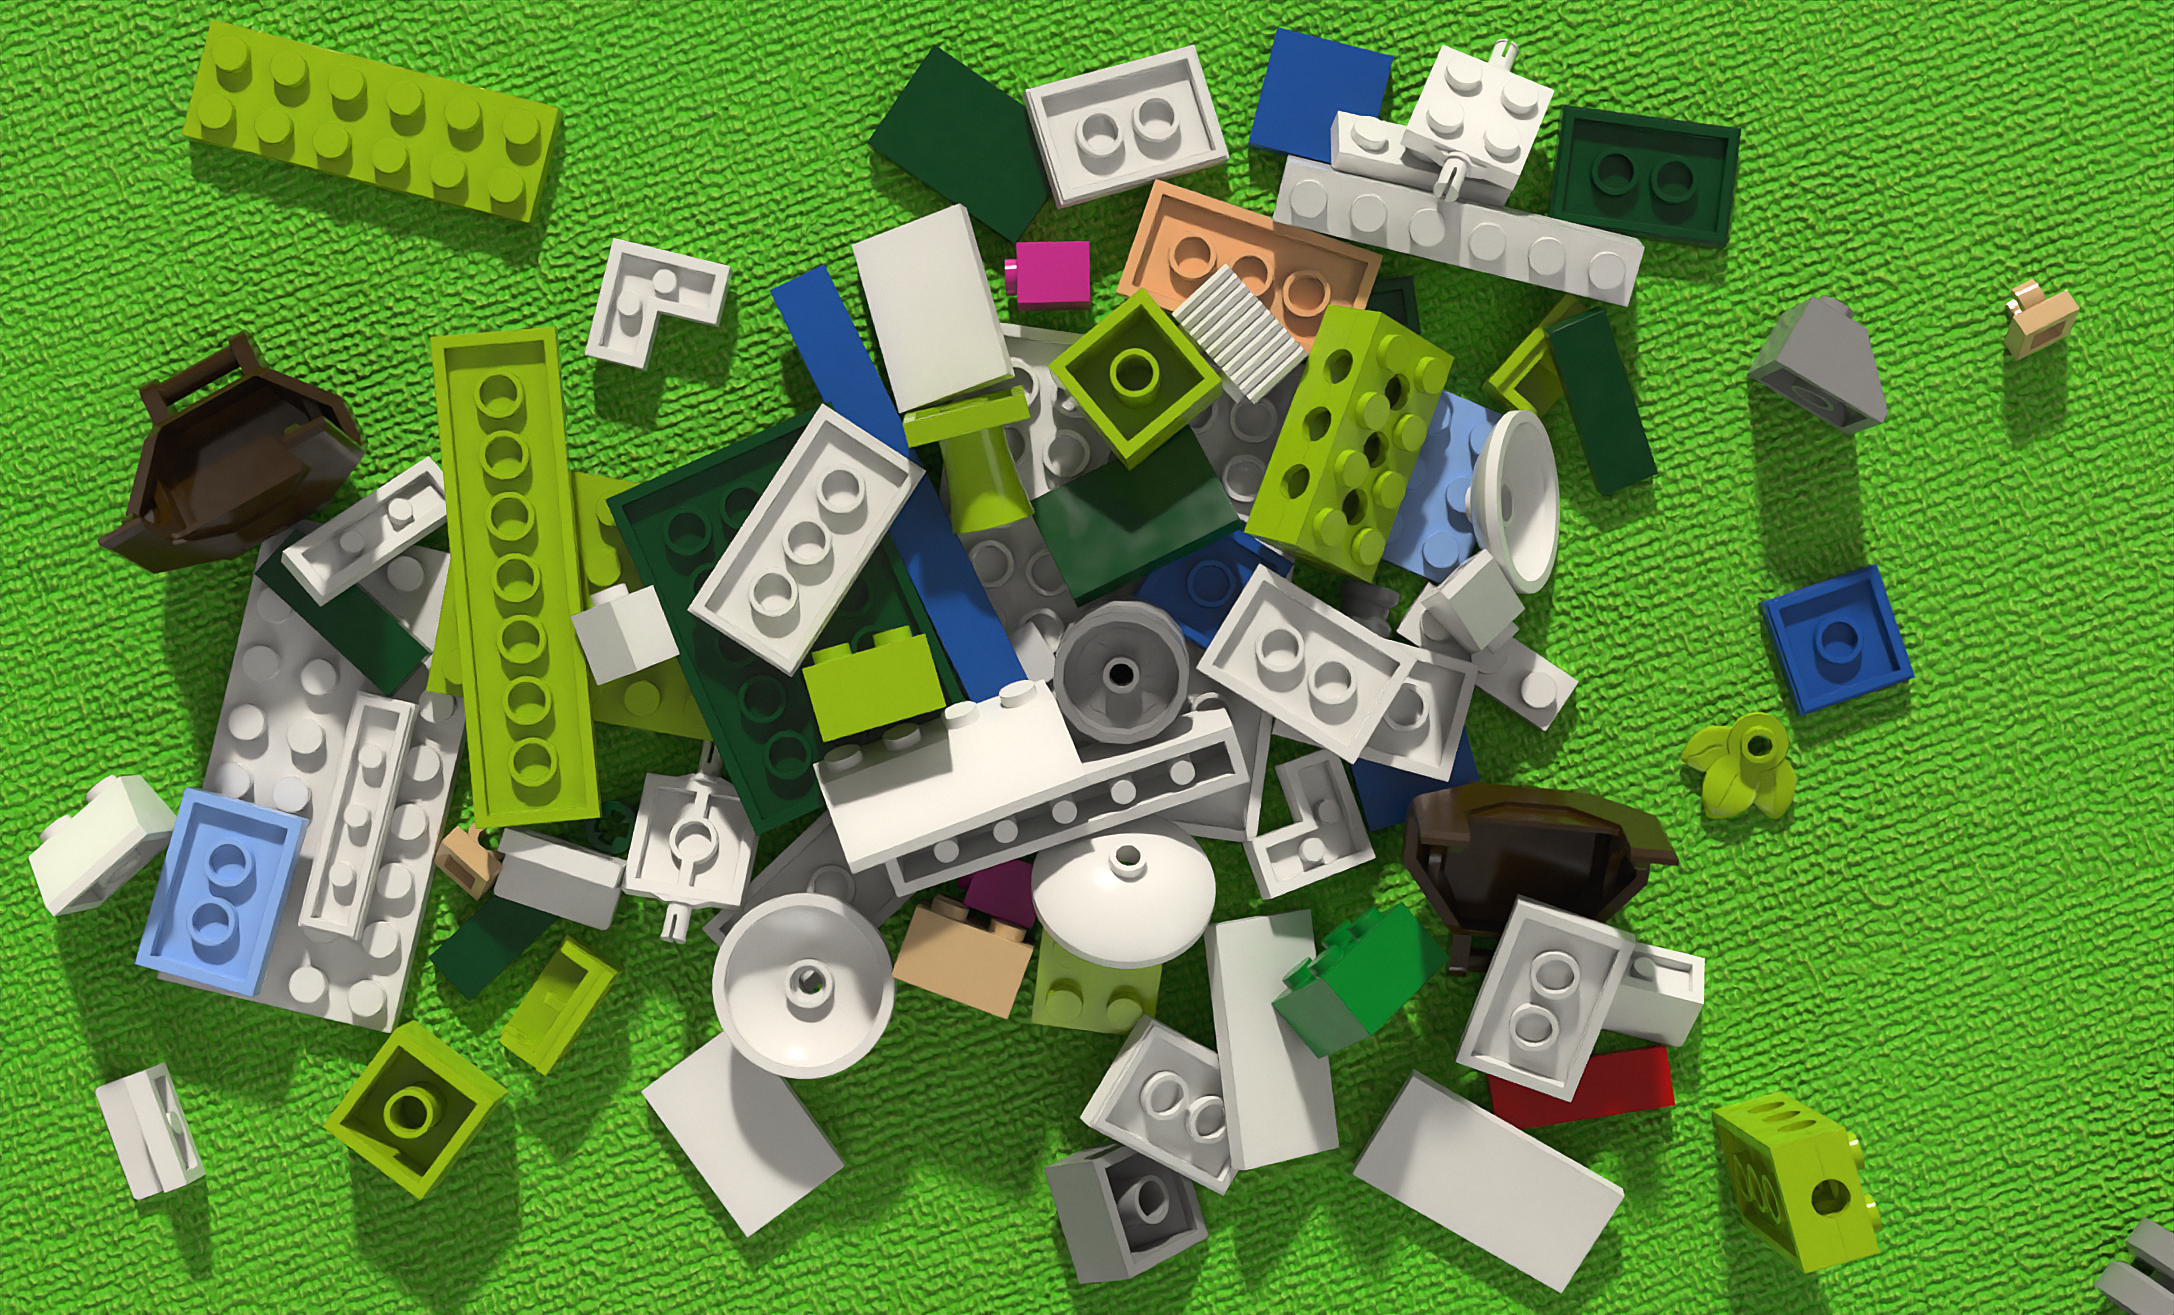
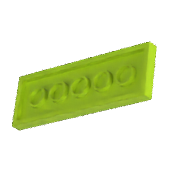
[181,19,563,227]

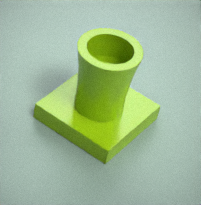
[903,385,1035,534]

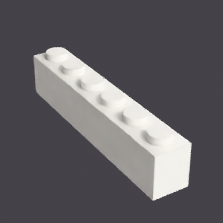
[1272,154,1645,307]
[885,702,1250,898]

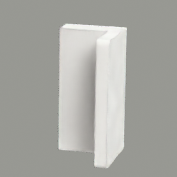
[494,825,627,930]
[1601,942,1705,1047]
[95,1062,206,1200]

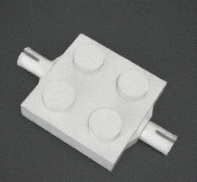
[1400,39,1554,202]
[621,740,760,944]

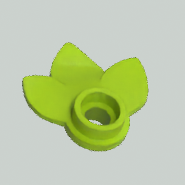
[1680,712,1797,819]

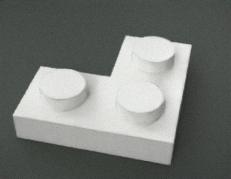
[585,238,733,371]
[1242,748,1376,900]

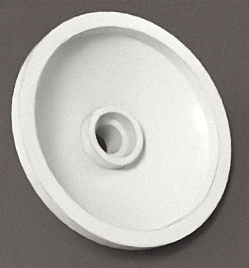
[1465,410,1560,594]
[1031,814,1216,969]
[712,893,897,1079]

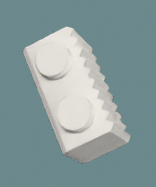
[1172,263,1309,405]

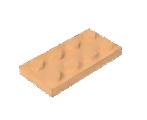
[1116,179,1383,360]

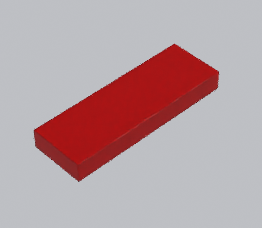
[1485,1043,1675,1130]

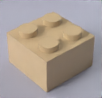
[891,893,1035,1020]

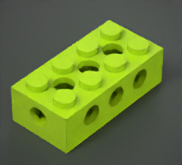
[1244,304,1455,583]
[1712,1091,1882,1274]

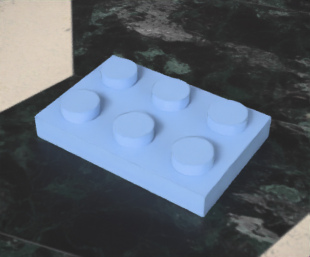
[1380,390,1504,585]
[135,787,310,997]

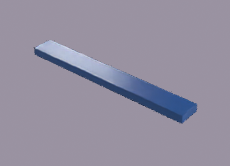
[770,264,1029,704]

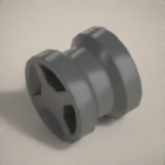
[1339,579,1400,639]

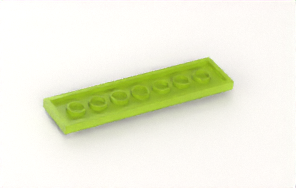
[430,327,602,829]

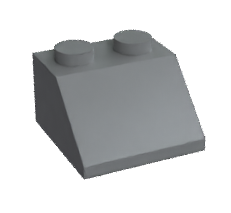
[1746,296,1888,435]
[1044,1139,1209,1284]

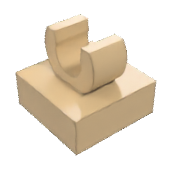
[2004,279,2080,361]
[434,823,506,901]

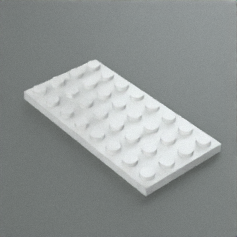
[157,519,467,1034]

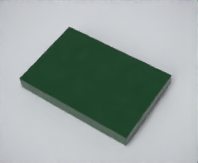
[867,44,1052,247]
[1546,105,1742,250]
[1030,424,1243,608]

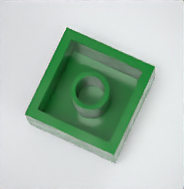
[1272,902,1450,1059]

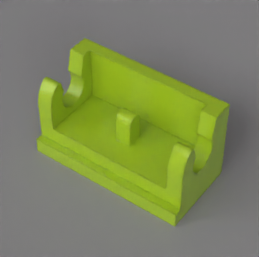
[1480,292,1588,419]
[499,933,624,1076]

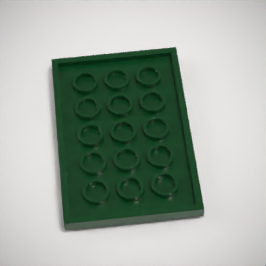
[605,401,965,836]

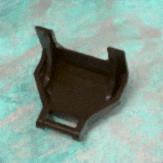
[97,329,369,574]
[1401,780,1679,978]

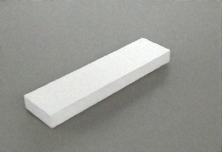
[297,690,420,941]

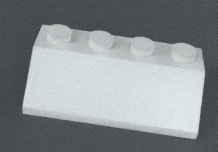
[813,679,1090,874]

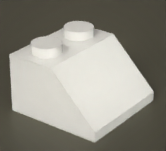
[28,775,177,916]

